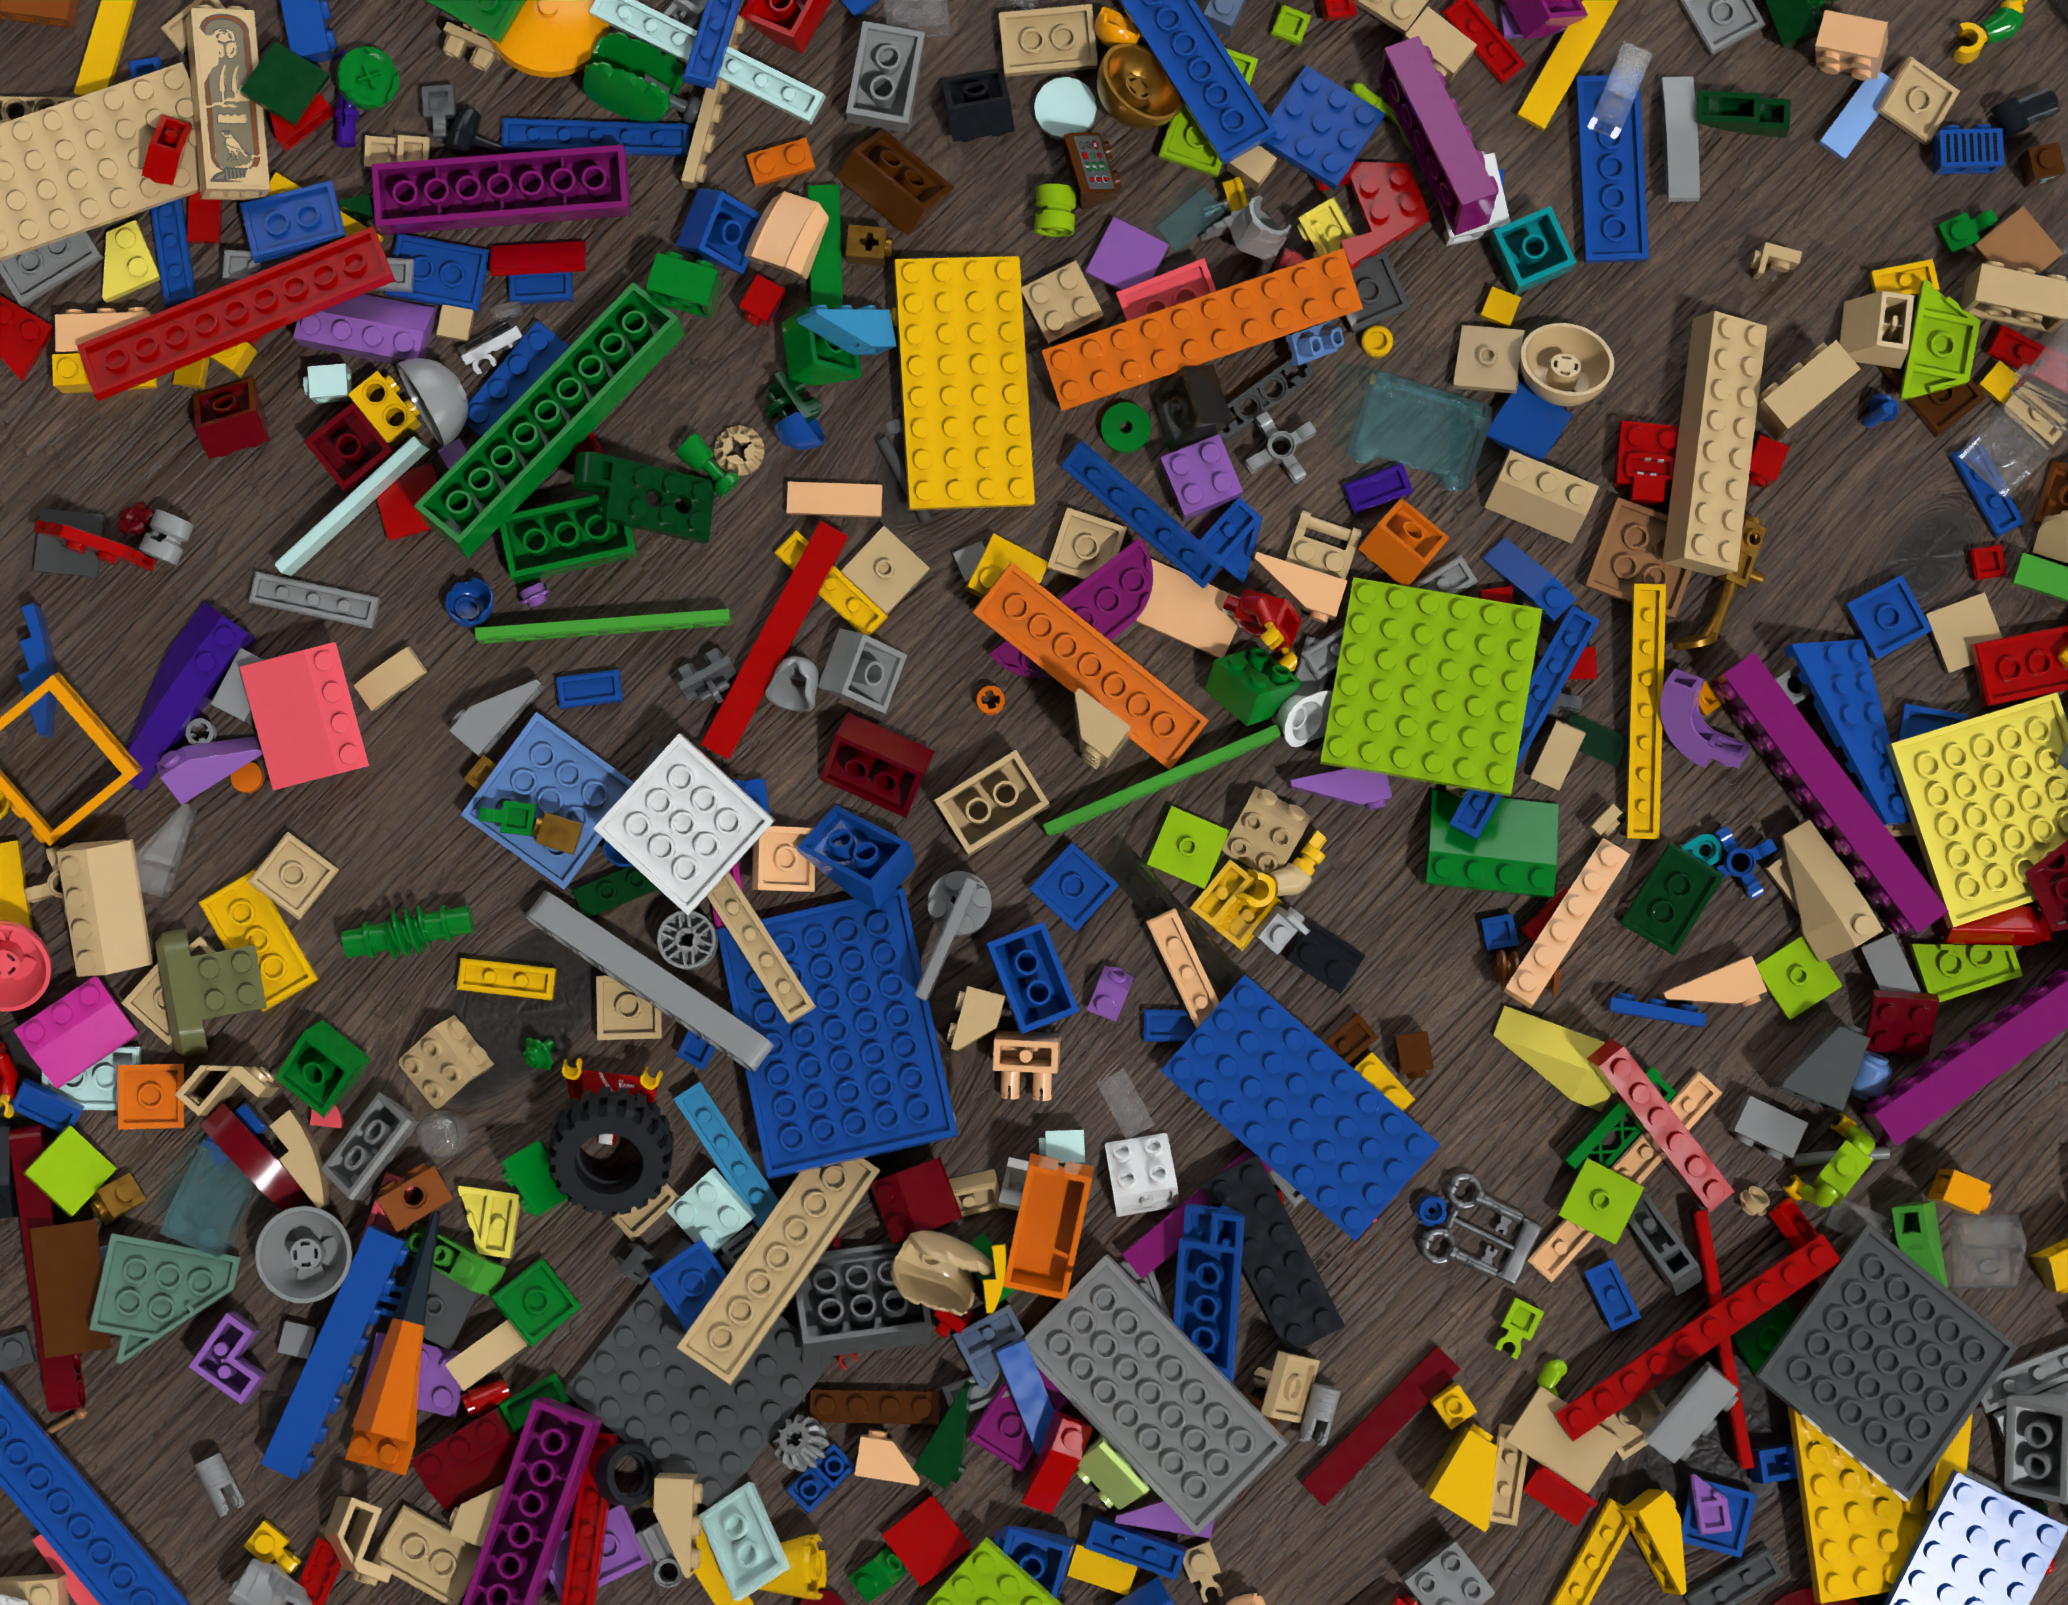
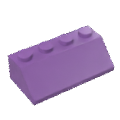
[293,294,436,364]

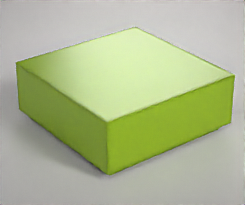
[1271,4,1312,47]

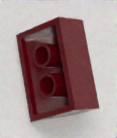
[820,712,935,818]
[411,1407,519,1513]

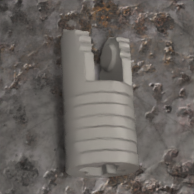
[1298,1383,1341,1446]
[194,1452,245,1517]

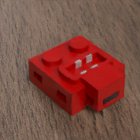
[1613,421,1679,506]

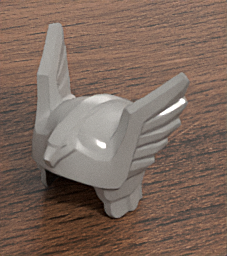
[1200,195,1291,277]
[226,1558,313,1605]

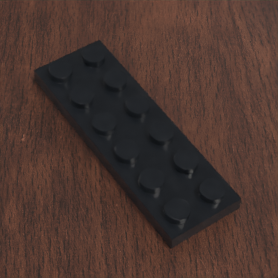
[1200,1154,1345,1354]

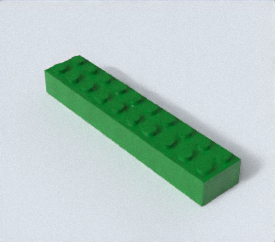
[414,282,685,559]

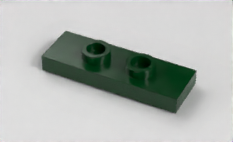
[573,867,660,918]

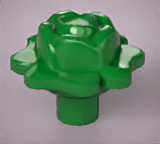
[523,1037,556,1071]

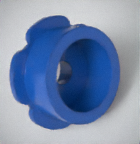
[1415,1195,1447,1227]

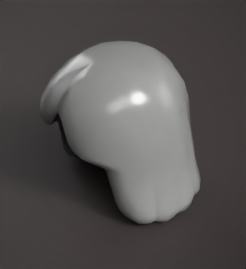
[765,656,819,712]

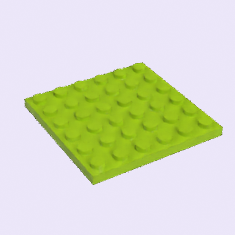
[1320,577,1543,796]

